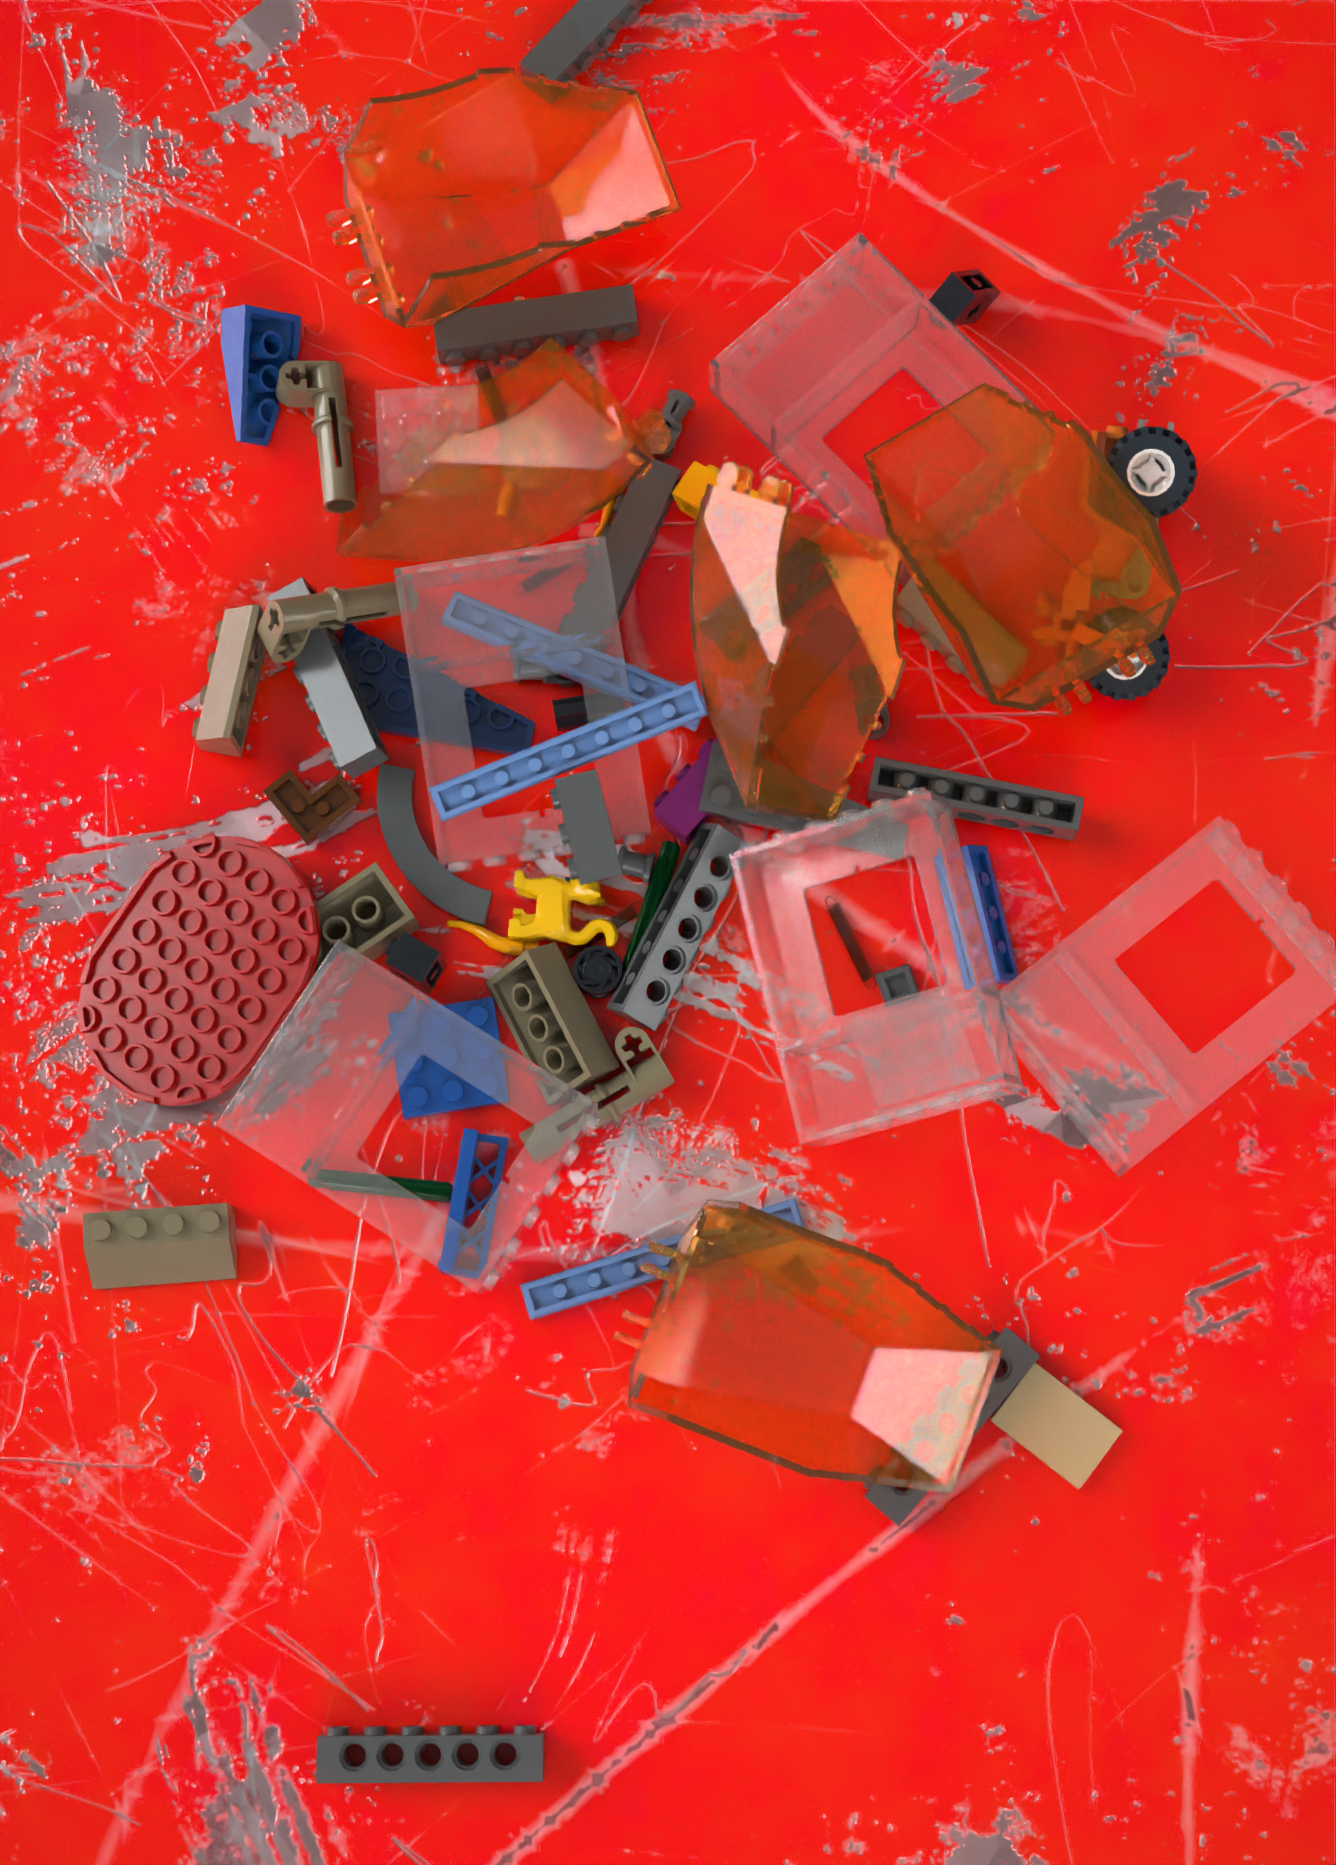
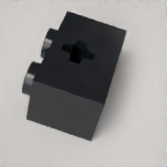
[926,269,1001,327]
[384,931,447,996]

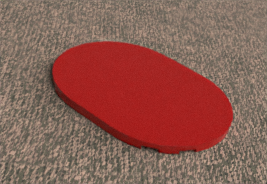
[77,835,321,1106]

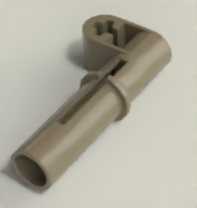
[276,361,358,514]
[257,579,418,663]
[519,1027,675,1165]

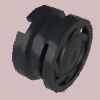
[573,945,623,999]

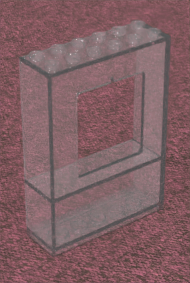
[709,232,1060,587]
[394,536,652,873]
[729,787,1024,1147]
[981,815,1336,1177]
[216,939,601,1294]

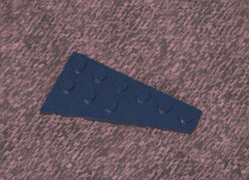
[341,623,536,756]

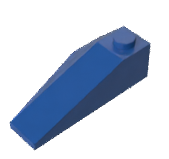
[221,305,301,446]

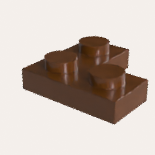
[263,770,362,846]

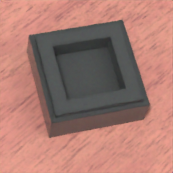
[875,964,920,1010]

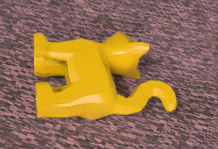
[508,870,618,947]

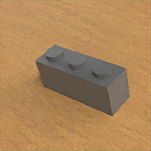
[549,769,623,886]

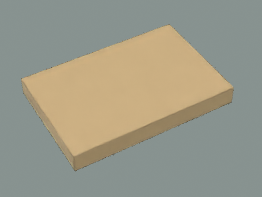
[990,1363,1123,1490]

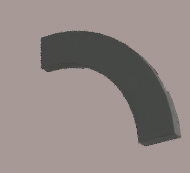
[377,763,493,927]

